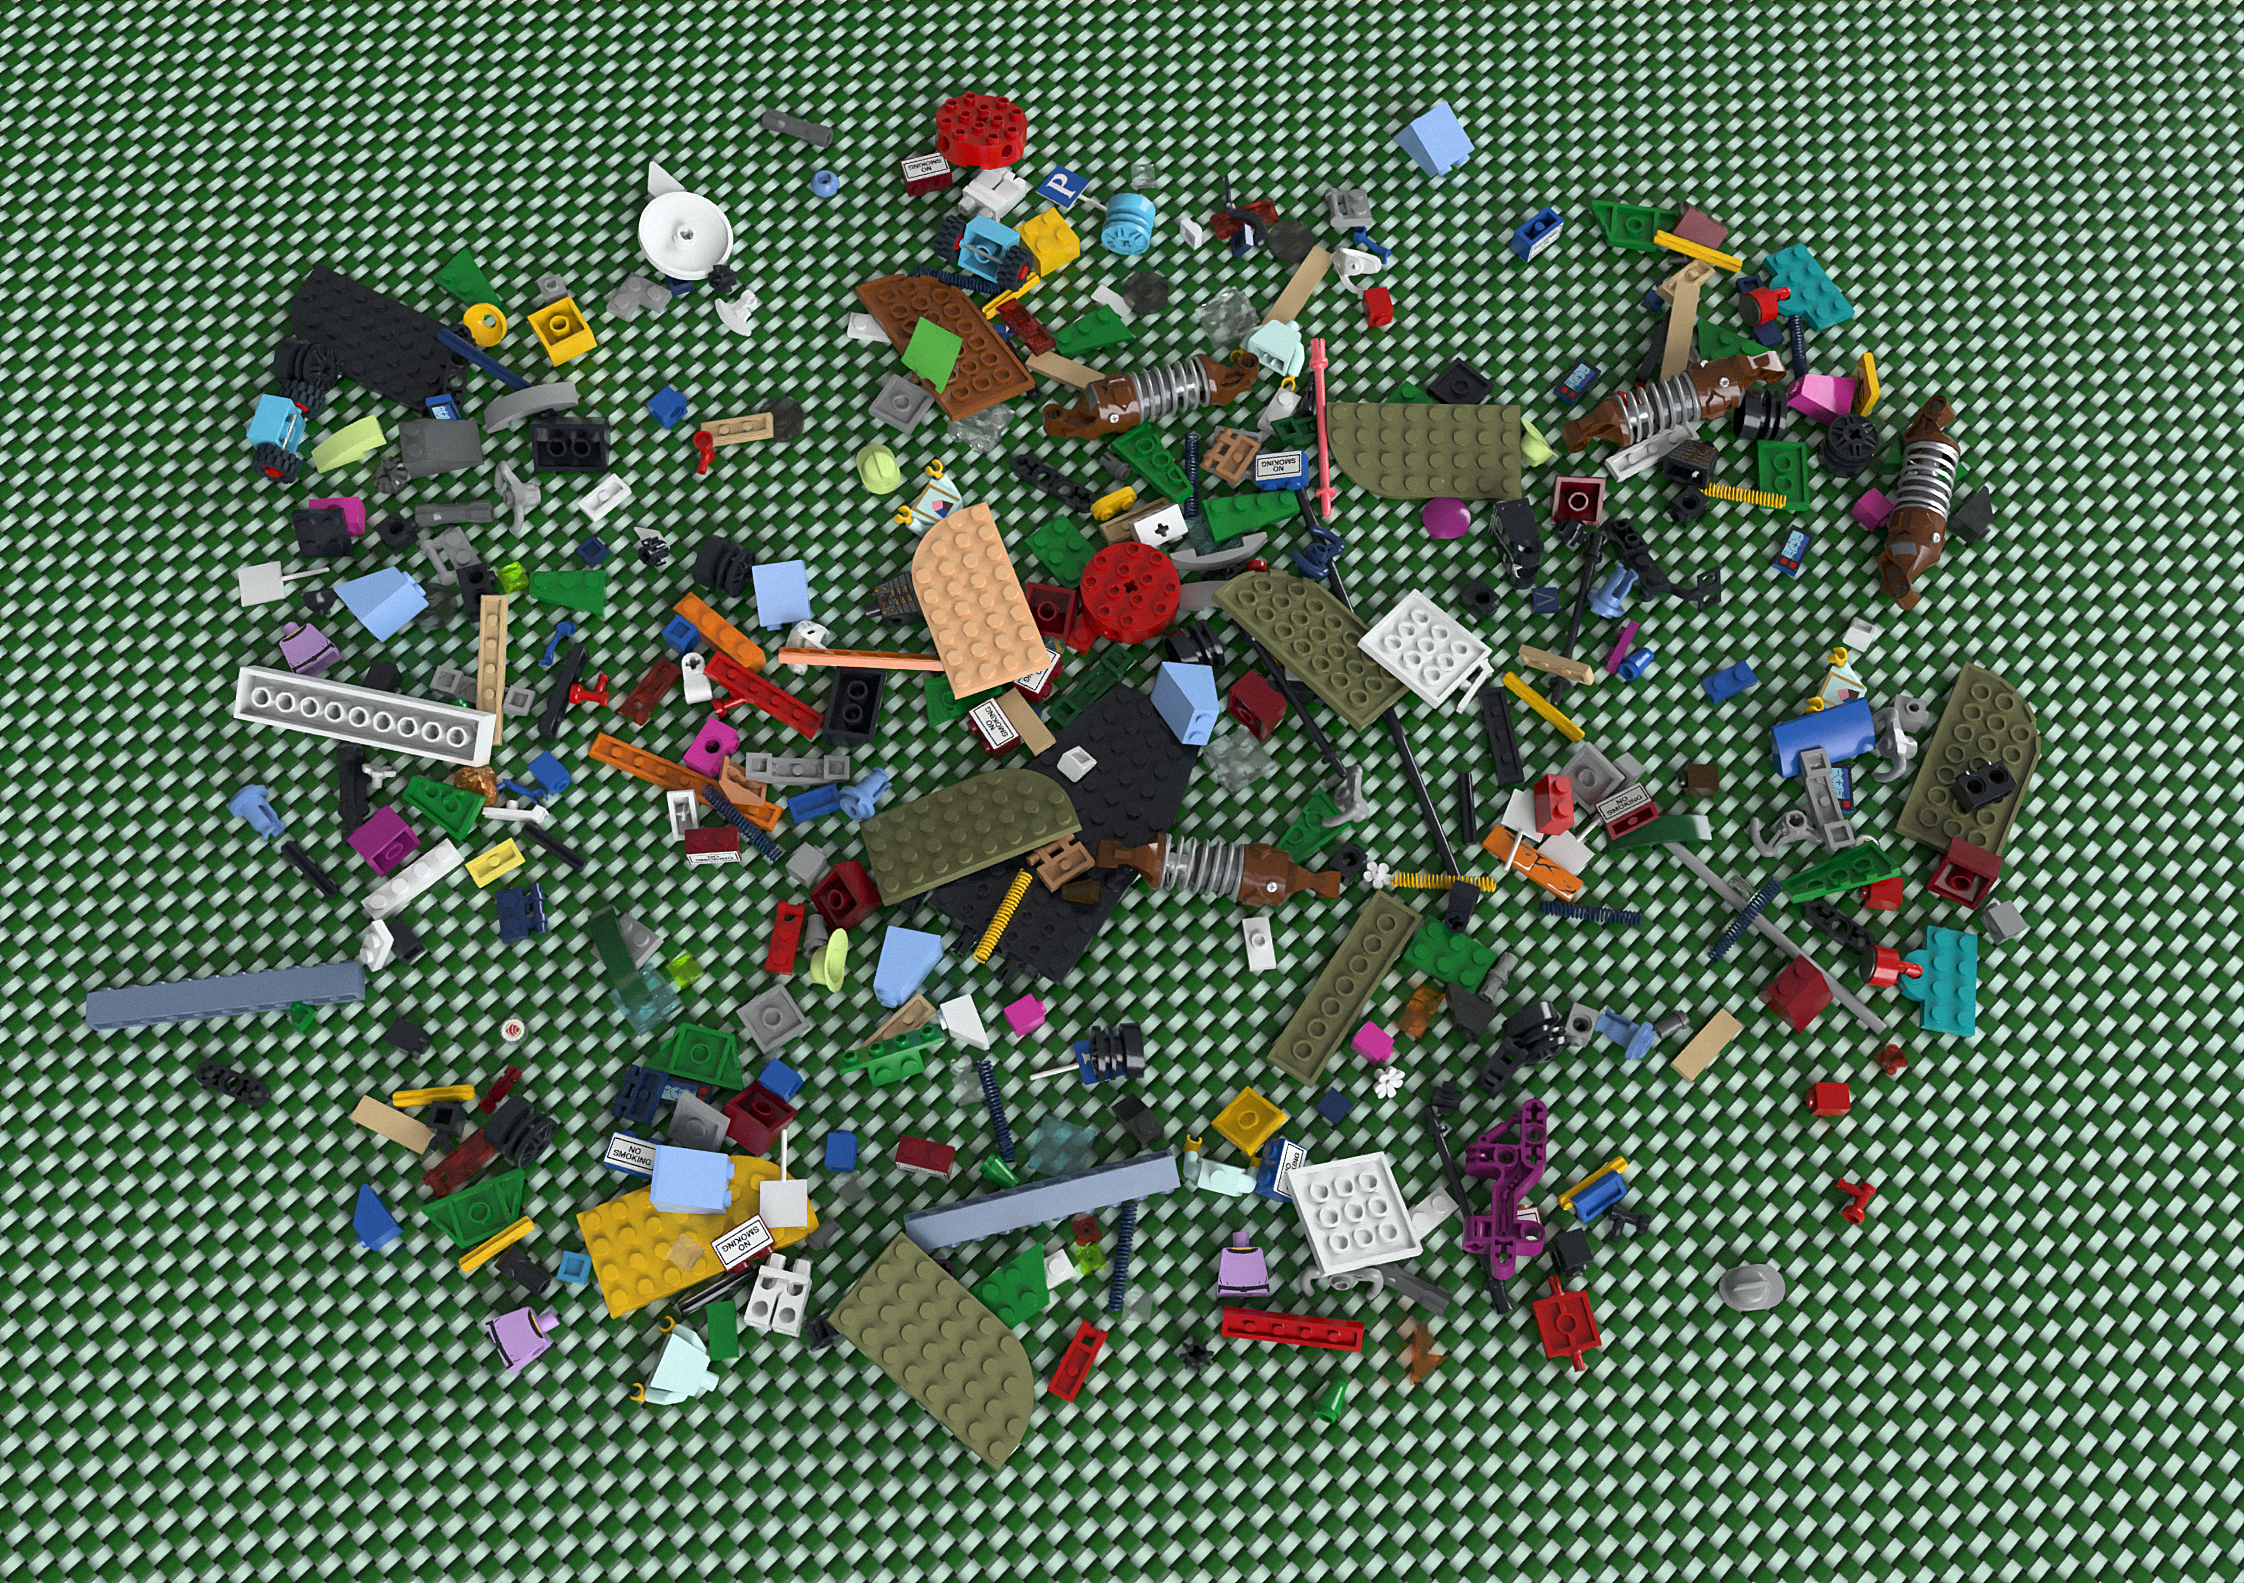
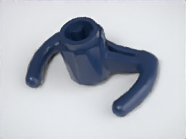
[1290,524,1345,579]

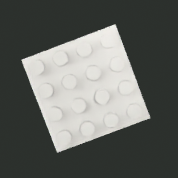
[1357,589,1492,709]
[1284,1151,1423,1277]

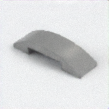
[484,382,579,433]
[1169,532,1267,571]
[1179,581,1228,611]
[429,665,536,716]
[1799,748,1856,850]
[745,752,850,786]

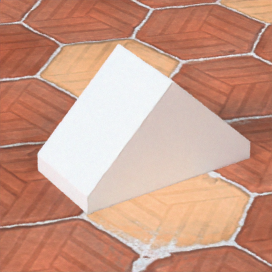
[667,789,700,841]

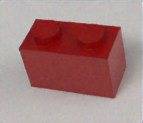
[1533,773,1574,836]

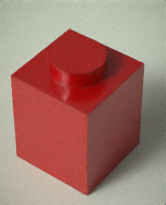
[1362,286,1394,327]
[1859,877,1903,911]
[1805,1083,1851,1116]

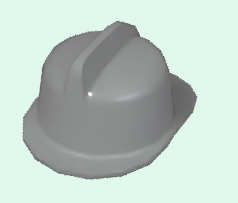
[1719,1264,1785,1311]

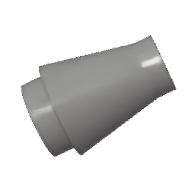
[804,914,829,955]

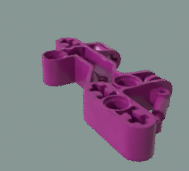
[1462,1099,1547,1280]

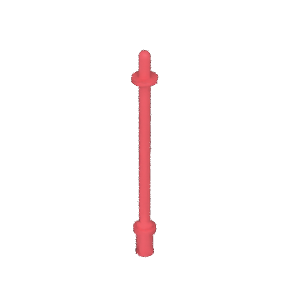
[1309,338,1336,517]

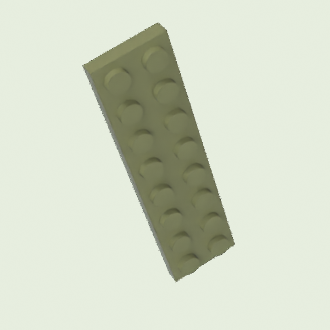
[1266,889,1423,1089]

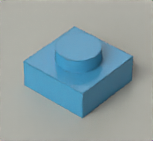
[556,1251,592,1286]

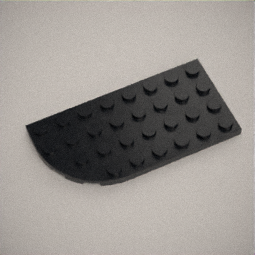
[292,263,478,417]

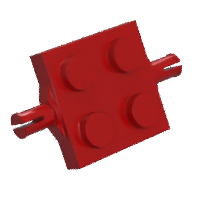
[1531,1276,1602,1373]

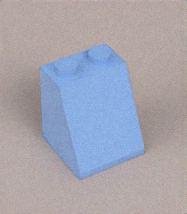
[1394,101,1475,178]
[752,560,812,631]
[333,566,429,643]
[1150,662,1220,745]
[873,926,944,1008]
[650,1145,735,1215]

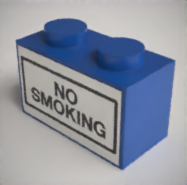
[1510,206,1564,263]
[1255,449,1308,492]
[602,1130,664,1181]
[1254,1138,1308,1202]

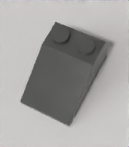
[398,418,484,479]

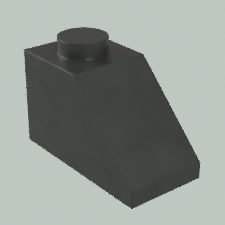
[1947,485,1994,546]
[1445,982,1497,1043]
[1111,1093,1164,1152]

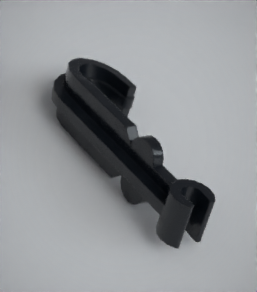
[336,742,370,848]

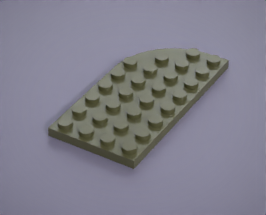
[1326,402,1521,501]
[1211,569,1410,732]
[1893,661,2041,856]
[858,768,1082,907]
[826,1232,1034,1471]

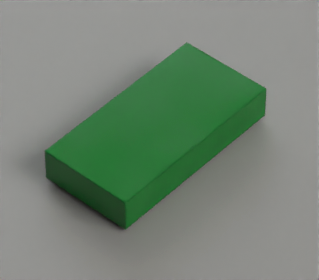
[706,1300,740,1362]

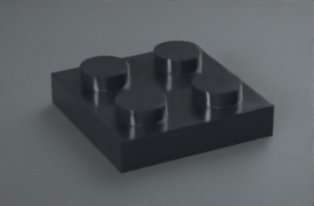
[1426,357,1495,405]
[291,508,354,558]

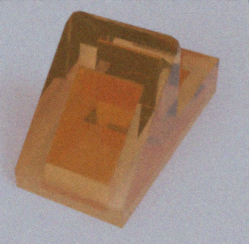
[1396,982,1446,1040]
[1410,1324,1448,1386]

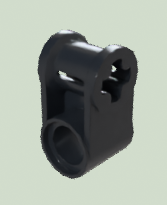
[1444,879,1481,934]
[801,1309,844,1352]

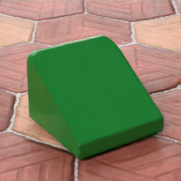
[1877,442,1902,475]

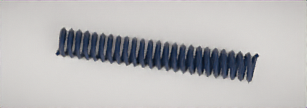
[915,264,1004,296]
[1788,315,1808,380]
[1184,431,1199,522]
[702,784,782,863]
[1707,876,1782,964]
[1538,900,1642,927]
[976,1060,1017,1163]
[1107,1203,1138,1312]

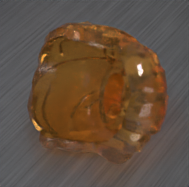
[453,765,498,809]

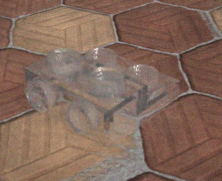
[1195,286,1261,350]
[947,403,1014,454]
[1203,725,1275,794]

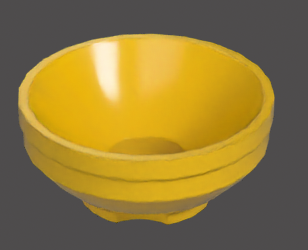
[463,303,507,347]

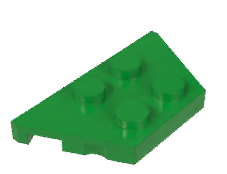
[1590,200,1680,252]
[1696,318,1783,361]
[643,1022,745,1093]
[420,1168,525,1250]
[968,1241,1051,1330]

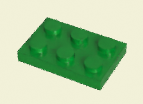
[1755,440,1810,511]
[1024,513,1098,590]
[1402,915,1498,995]

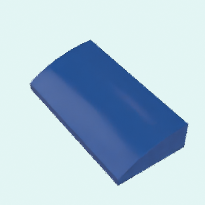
[1771,697,1876,779]

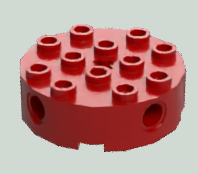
[935,92,1027,170]
[1080,541,1181,645]

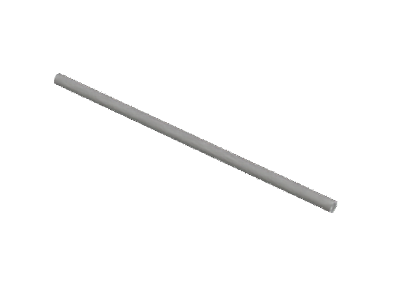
[1609,790,1887,1035]

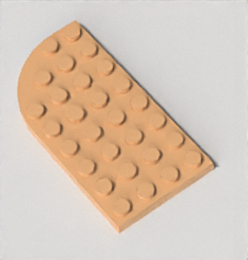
[912,502,1052,700]

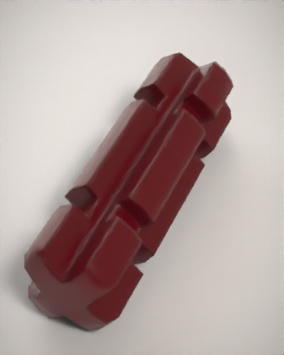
[478,1065,522,1114]

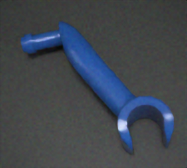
[1353,226,1391,264]
[540,621,576,666]
[492,779,548,806]

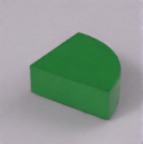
[291,1001,318,1034]

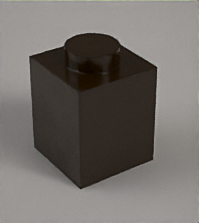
[1678,764,1720,798]

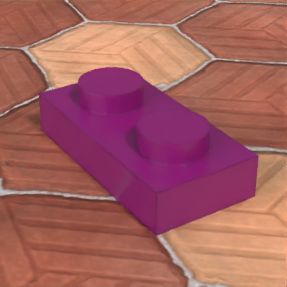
[1605,620,1640,674]

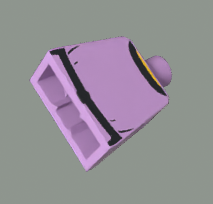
[279,622,343,677]
[1216,1232,1270,1298]
[485,1307,560,1374]

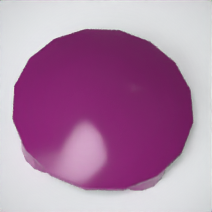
[1422,497,1470,539]

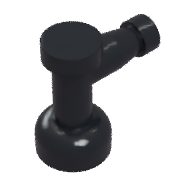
[1608,1204,1652,1244]

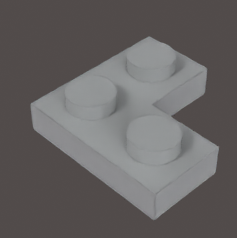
[606,272,672,321]

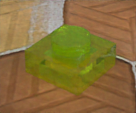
[496,561,530,595]
[666,952,704,990]

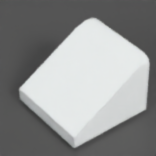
[1843,617,1877,652]
[1057,746,1097,782]

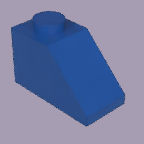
[353,1183,403,1252]

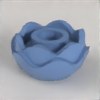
[811,170,840,198]

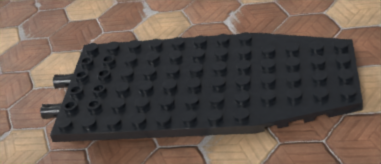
[928,682,1202,986]

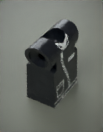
[1489,497,1544,590]

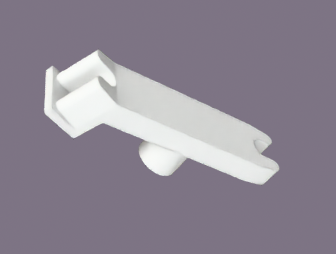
[1456,658,1494,714]
[482,800,549,825]

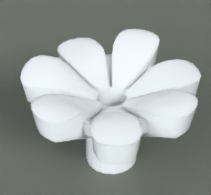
[362,764,397,788]
[1373,1066,1405,1098]

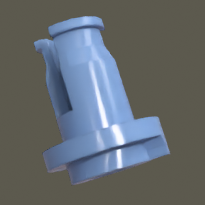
[1587,563,1639,619]
[838,767,892,820]
[226,784,286,840]
[1594,1007,1656,1061]

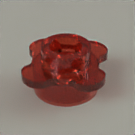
[1875,1044,1908,1075]
[1071,1215,1102,1247]

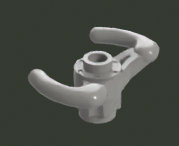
[494,461,541,534]
[1871,707,1917,783]
[1322,764,1369,827]
[1749,803,1824,857]
[1300,1265,1384,1300]

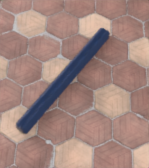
[437,327,562,416]

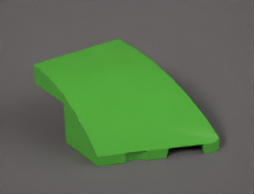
[901,316,963,394]

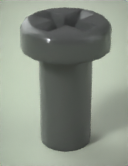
[1668,254,1687,266]

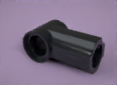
[494,1244,553,1297]

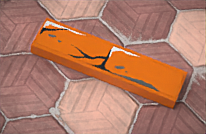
[1482,824,1584,904]

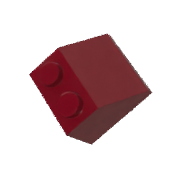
[1025,581,1080,640]
[1226,670,1288,743]
[1925,836,2003,911]
[808,860,883,933]
[1758,954,1834,1035]
[722,1082,799,1157]

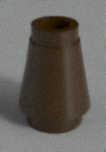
[1062,878,1101,905]

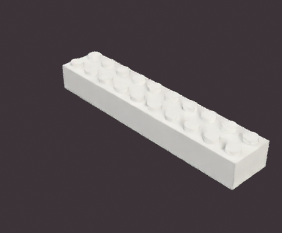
[233,665,496,767]

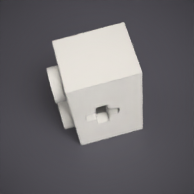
[1127,503,1188,550]

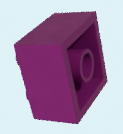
[347,805,421,878]

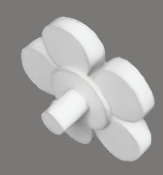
[1363,861,1392,890]

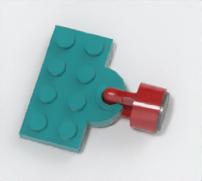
[1738,242,1855,333]
[1859,925,1978,1038]

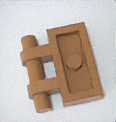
[1200,428,1261,485]
[1026,833,1095,893]

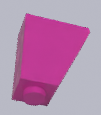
[1787,374,1857,427]

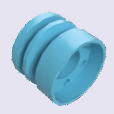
[1101,193,1156,255]

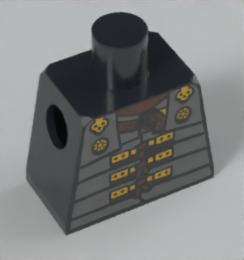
[1662,439,1719,490]
[863,571,925,628]

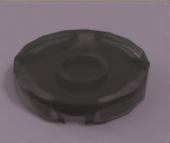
[1267,220,1314,264]
[1123,271,1169,315]
[757,397,805,443]
[411,583,459,631]

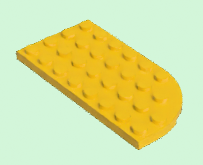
[576,1155,820,1319]

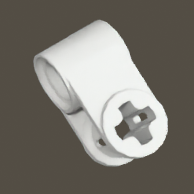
[681,653,713,704]

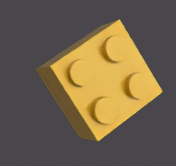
[1015,207,1080,278]
[527,296,597,367]

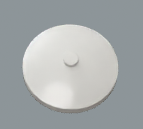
[638,192,733,280]

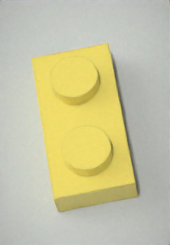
[465,838,525,888]

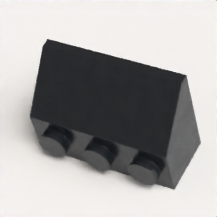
[530,416,611,472]
[822,666,887,748]

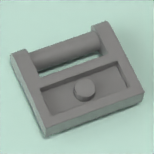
[1325,188,1372,228]
[420,526,481,586]

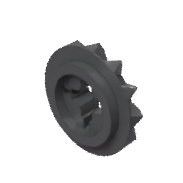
[372,456,408,494]

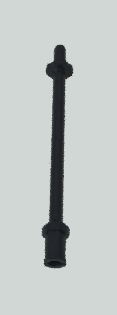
[1548,532,1606,707]
[1231,618,1348,779]
[1422,1105,1514,1315]

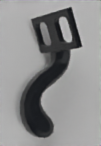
[1223,175,1268,248]
[1639,566,1721,611]

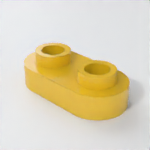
[1090,486,1137,521]

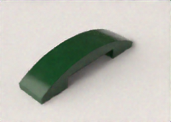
[1270,401,1352,445]
[1047,642,1135,728]
[1605,815,1712,853]
[587,904,652,1008]

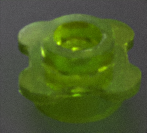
[1075,1243,1106,1275]

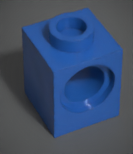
[646,386,688,430]
[662,614,702,657]
[527,750,572,796]
[758,1057,803,1103]
[824,1130,858,1173]

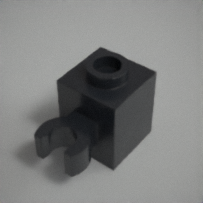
[426,1101,468,1154]

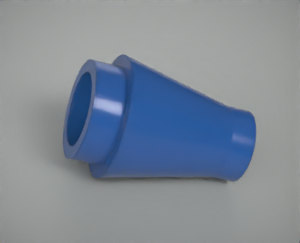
[1618,647,1654,681]

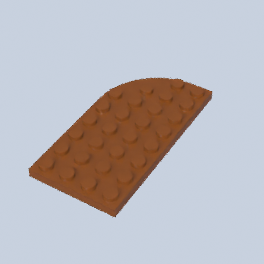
[855,274,1035,423]

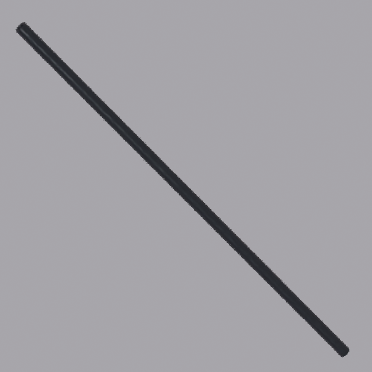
[1294,486,1476,912]

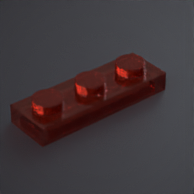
[995,297,1056,357]

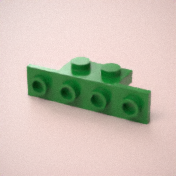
[836,1023,945,1087]

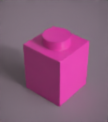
[1850,487,1896,533]
[1003,993,1047,1038]
[1350,1020,1395,1067]

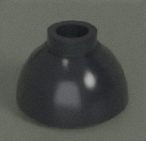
[300,588,337,617]

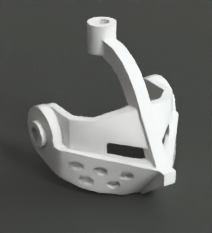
[1329,248,1381,299]
[786,620,836,675]

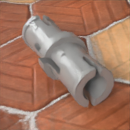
[1477,952,1518,1004]

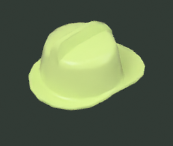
[1521,418,1559,467]
[856,444,901,494]
[810,928,848,992]

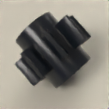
[708,264,737,293]
[1556,516,1589,547]
[638,536,669,568]
[1431,1081,1462,1116]
[1179,1336,1214,1374]

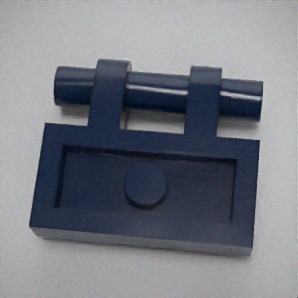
[495,883,548,944]
[611,1064,670,1126]

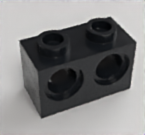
[456,562,500,624]
[1949,760,2018,815]
[1546,1227,1594,1279]

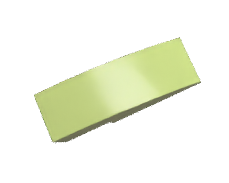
[311,414,387,474]

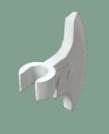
[715,289,758,336]

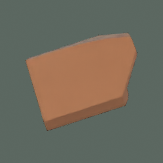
[718,756,767,806]

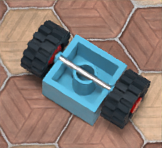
[933,214,1034,292]
[247,380,326,484]

